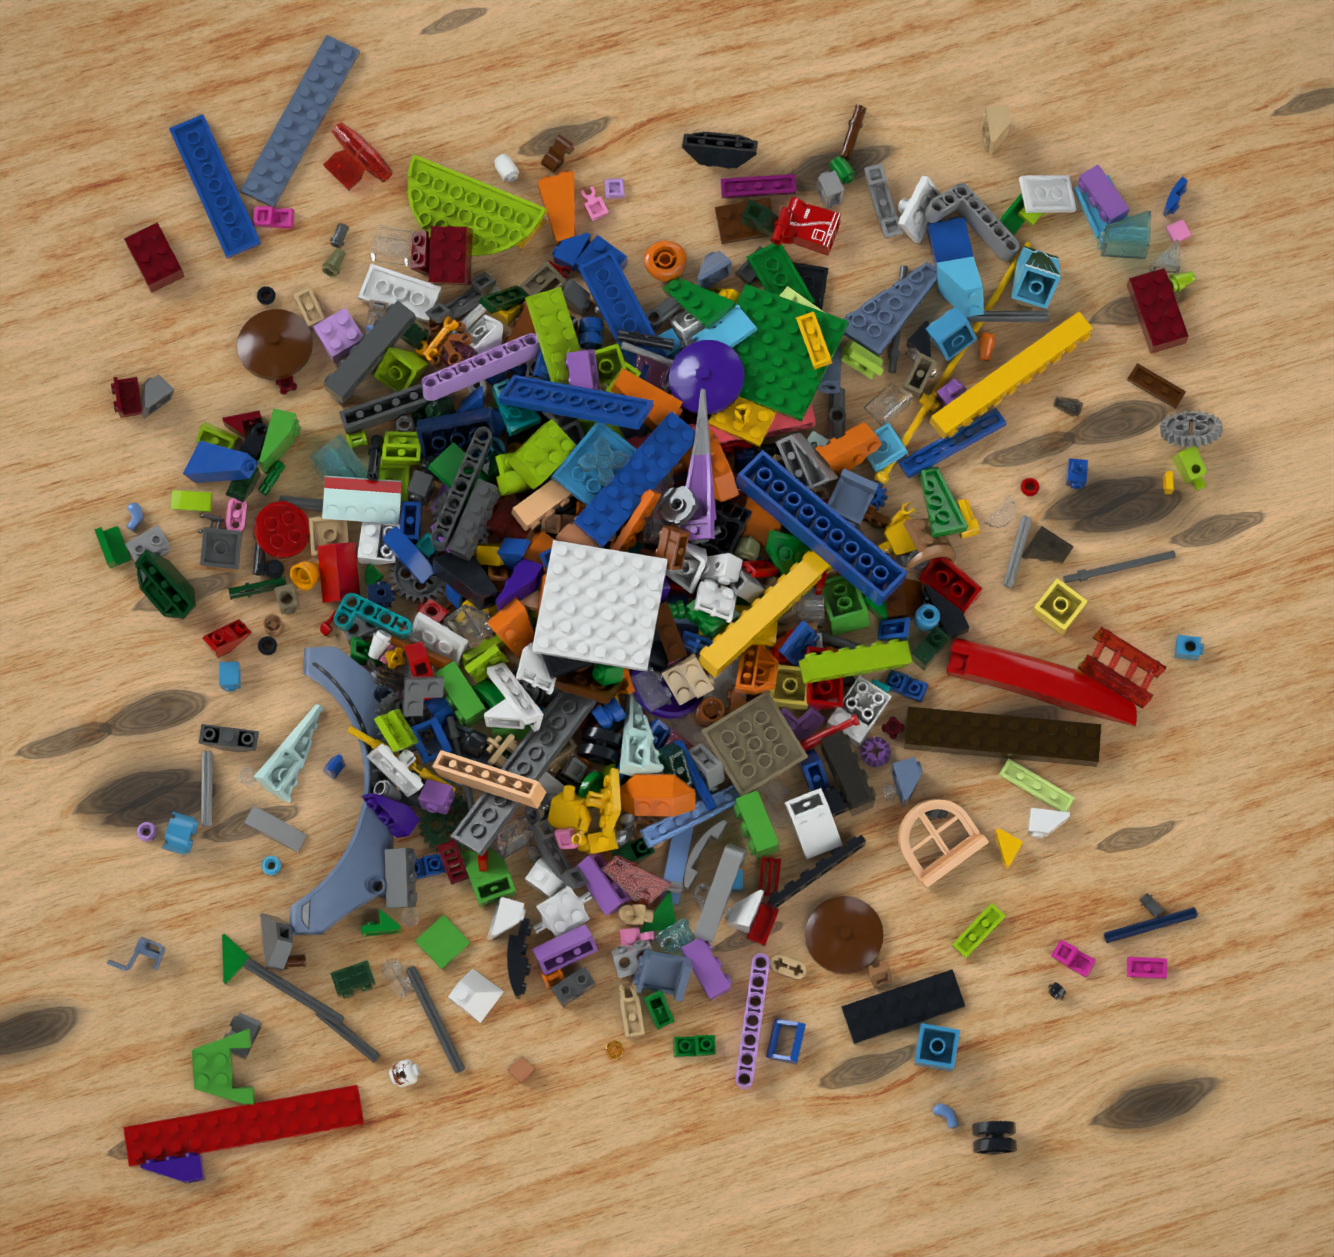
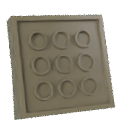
[701,691,808,796]

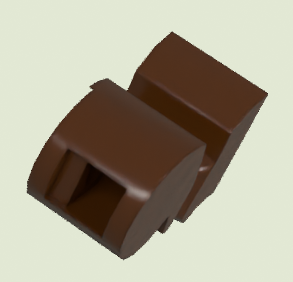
[541,134,574,173]

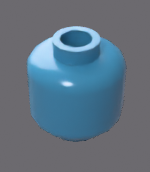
[914,604,940,632]

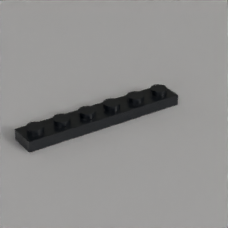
[767,834,866,912]

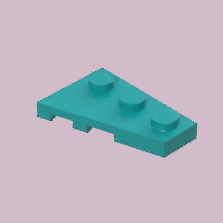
[492,379,541,436]

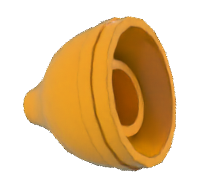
[290,561,319,591]

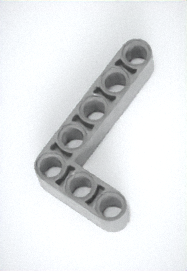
[923,183,1020,262]
[694,843,748,942]

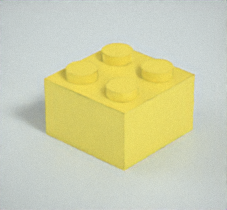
[1032,578,1088,636]
[770,665,808,711]

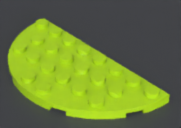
[407,154,548,256]

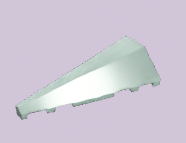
[619,693,664,776]
[254,704,324,803]

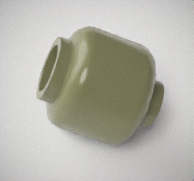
[733,536,760,562]

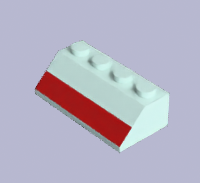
[322,476,401,524]

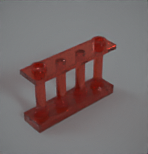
[1077,626,1166,709]

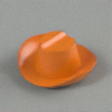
[643,240,687,282]

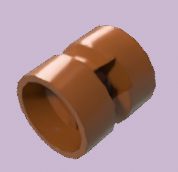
[694,697,725,728]

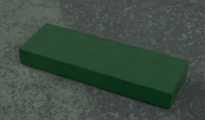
[479,285,529,314]

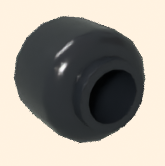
[460,730,489,758]

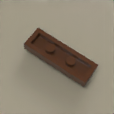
[1127,363,1186,409]
[656,602,687,663]

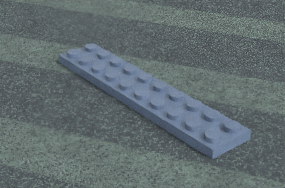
[240,35,360,208]

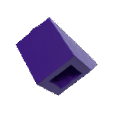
[495,558,545,612]
[361,793,421,838]
[141,1152,205,1184]

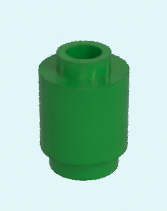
[829,156,855,184]

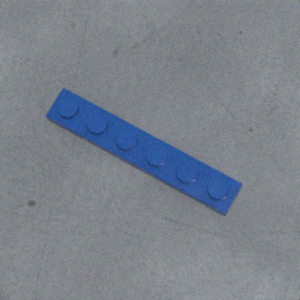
[898,408,1006,479]

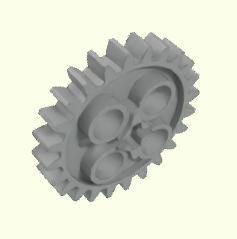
[1160,410,1222,448]

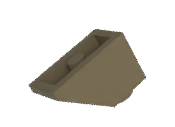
[902,353,937,399]

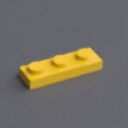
[796,311,832,370]

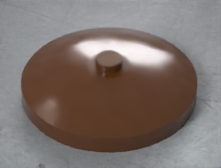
[237,309,313,380]
[805,896,883,975]

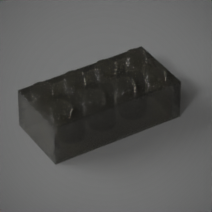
[820,730,877,817]

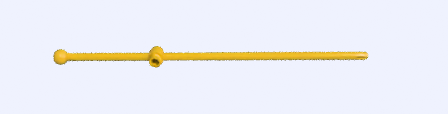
[874,242,1031,485]

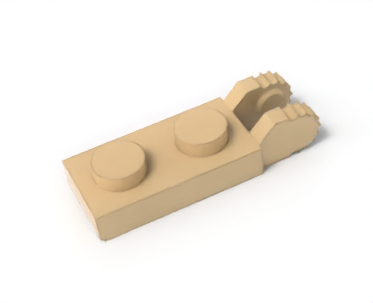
[619,982,645,1039]

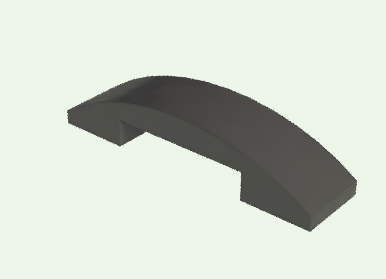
[425,272,496,323]
[532,819,589,889]

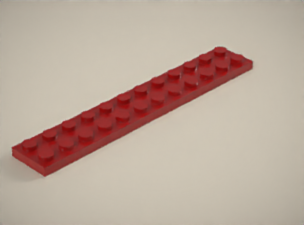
[123,1084,364,1167]

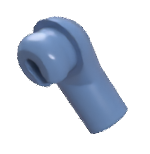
[126,503,143,532]
[933,1103,959,1129]

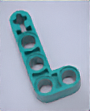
[334,593,413,639]

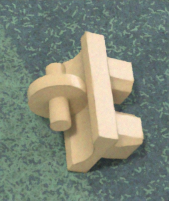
[486,734,519,769]
[618,904,654,925]

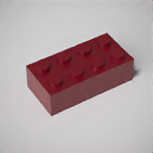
[1127,268,1189,354]

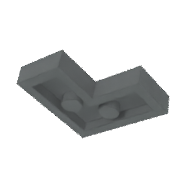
[402,677,444,716]

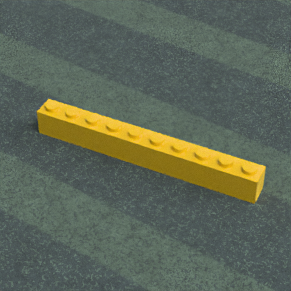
[929,312,1093,440]
[698,550,833,678]

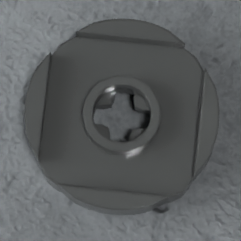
[660,486,699,526]

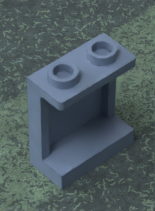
[827,469,878,529]
[633,950,692,1002]

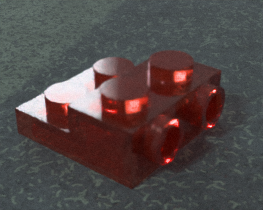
[487,494,532,539]

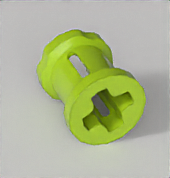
[345,429,368,450]

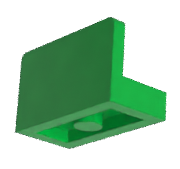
[999,193,1026,236]
[94,526,131,568]

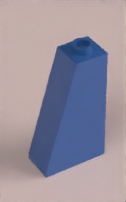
[183,441,258,483]

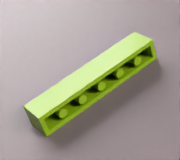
[799,639,913,684]

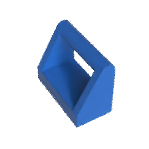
[411,717,452,764]
[766,1019,806,1065]

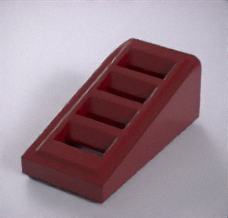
[437,840,469,885]

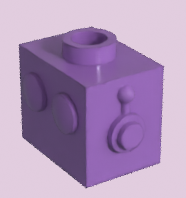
[418,779,455,815]

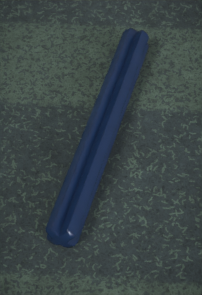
[1103,907,1198,943]

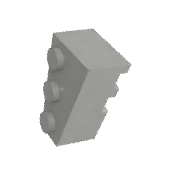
[776,433,839,490]

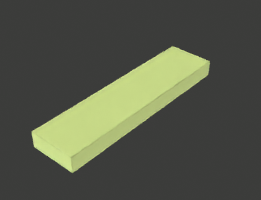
[998,758,1075,812]

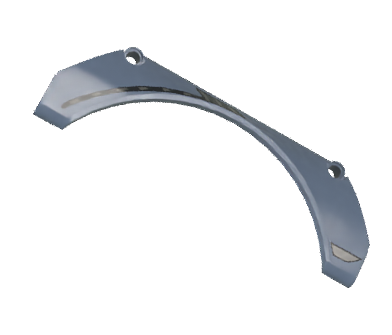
[289,647,400,935]

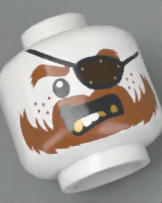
[389,1059,420,1087]

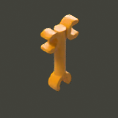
[415,316,459,364]

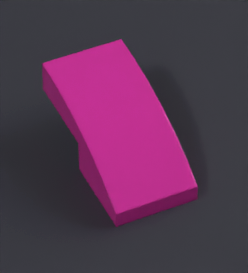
[253,206,295,229]
[1051,940,1096,978]

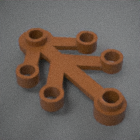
[427,319,473,368]

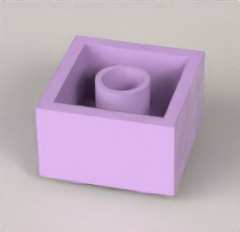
[313,308,363,364]

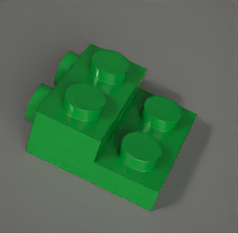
[685,599,740,639]

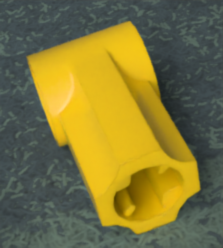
[956,499,980,539]

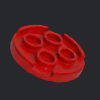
[254,501,310,559]

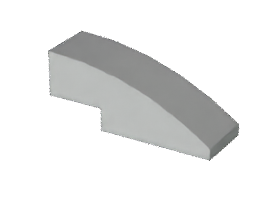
[244,806,307,852]

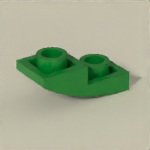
[472,679,506,708]
[673,1035,716,1057]

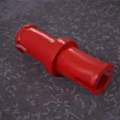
[770,207,793,245]

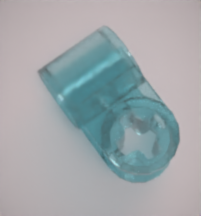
[656,919,696,953]

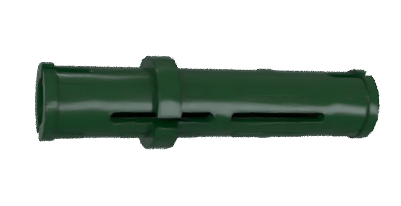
[228,576,287,600]

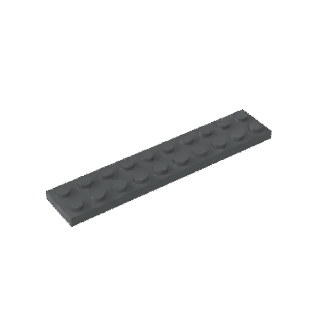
[451,690,597,856]

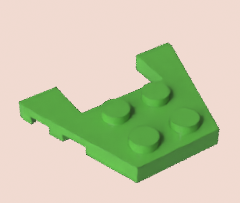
[192,1029,255,1105]

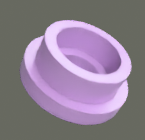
[137,822,157,842]

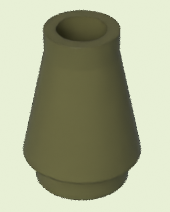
[322,248,345,277]

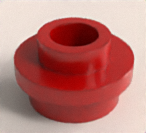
[1020,478,1040,497]

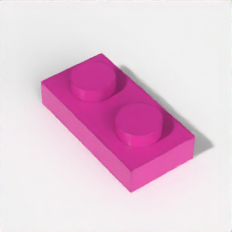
[1127,957,1167,979]

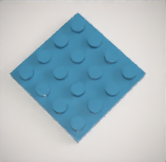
[551,422,637,506]

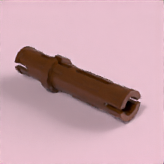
[839,105,867,160]

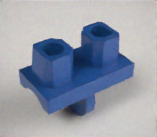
[682,630,713,656]

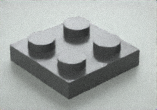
[200,527,243,569]

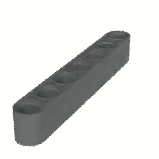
[431,427,493,551]

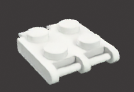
[694,579,737,623]
[516,643,556,695]

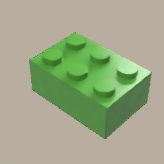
[434,661,486,728]
[733,790,779,859]

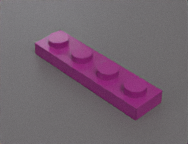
[720,174,796,199]

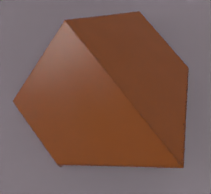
[487,564,511,592]

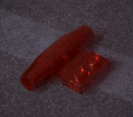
[323,122,393,191]

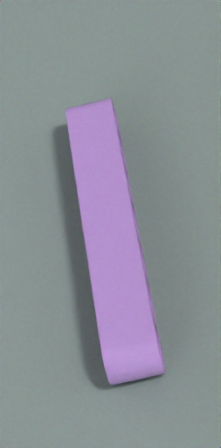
[422,333,540,401]
[735,953,770,1090]

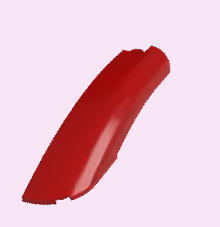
[946,638,1137,727]

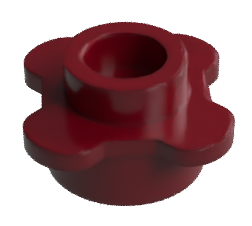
[276,375,297,395]
[882,716,905,739]

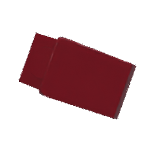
[222,410,263,440]

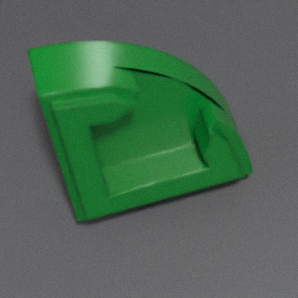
[365,563,384,587]

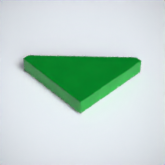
[640,892,677,933]
[222,934,251,985]

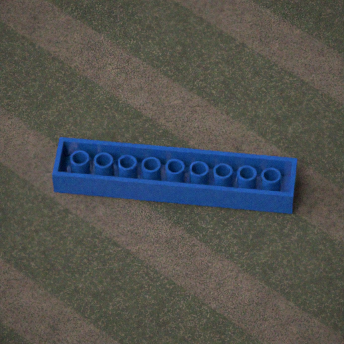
[735,450,908,607]

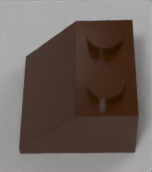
[886,578,923,620]

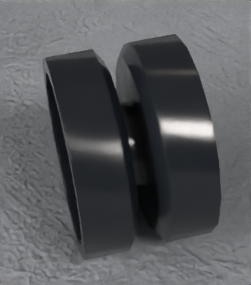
[577,727,623,766]
[972,1121,1017,1155]

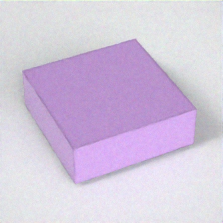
[605,178,625,199]

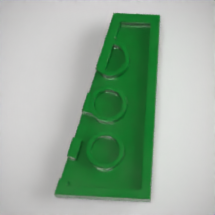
[663,277,736,329]
[919,467,968,538]

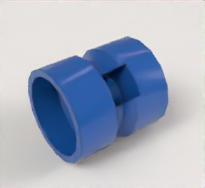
[579,317,603,350]
[591,697,627,730]

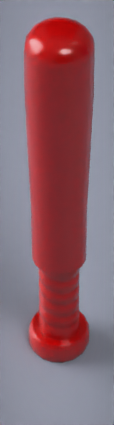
[799,714,860,751]

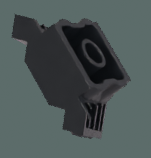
[696,500,752,556]

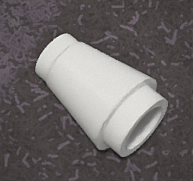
[368,630,392,660]

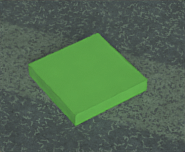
[415,914,470,970]

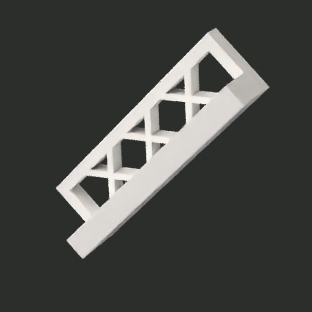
[486,662,543,732]

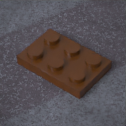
[715,198,775,244]
[554,670,623,704]

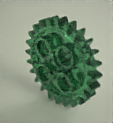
[418,792,469,854]

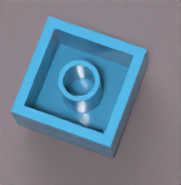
[926,306,977,362]
[914,1023,960,1072]

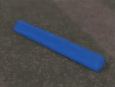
[673,739,717,811]

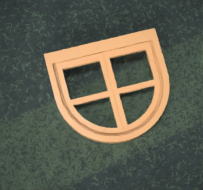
[898,799,989,888]

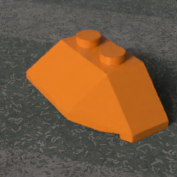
[682,428,739,502]
[735,644,779,695]
[620,774,696,817]

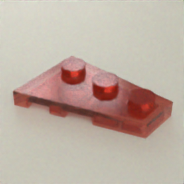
[602,854,672,908]

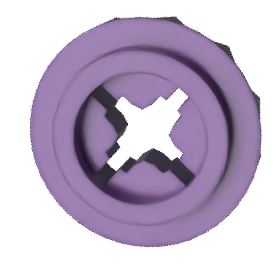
[860,736,891,767]

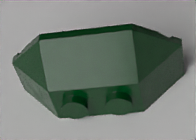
[135,550,196,619]

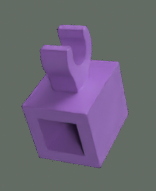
[937,378,967,407]

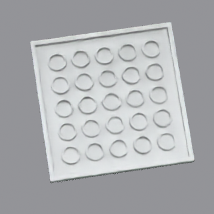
[532,540,668,672]

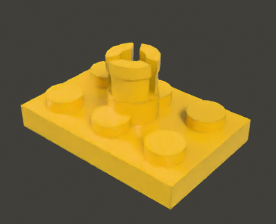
[708,396,776,448]
[586,768,621,837]

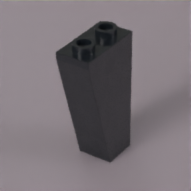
[433,552,498,610]

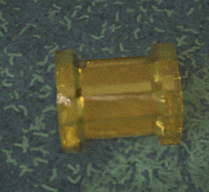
[606,1041,624,1061]

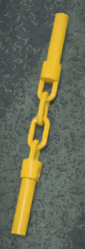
[347,725,457,792]

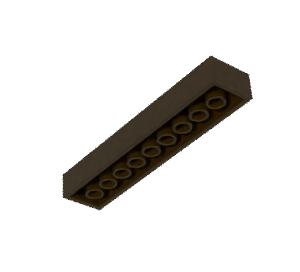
[904,706,1101,767]

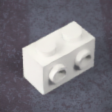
[700,553,743,585]

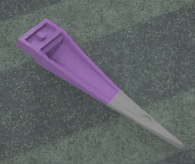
[677,388,716,541]

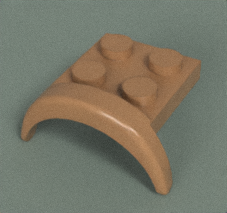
[904,518,956,569]

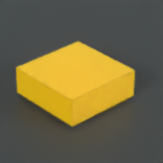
[1163,471,1174,495]

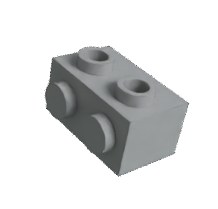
[125,525,172,562]

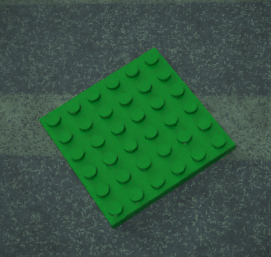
[732,284,849,422]

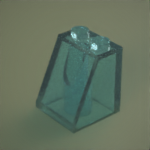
[1097,211,1151,259]
[310,434,368,481]

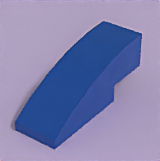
[382,526,434,584]

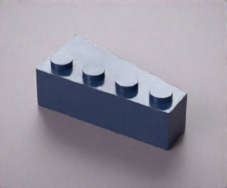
[416,407,496,459]

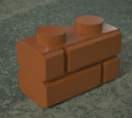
[655,525,690,570]

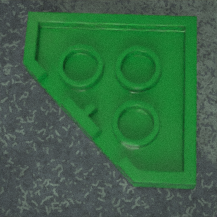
[766,530,814,600]

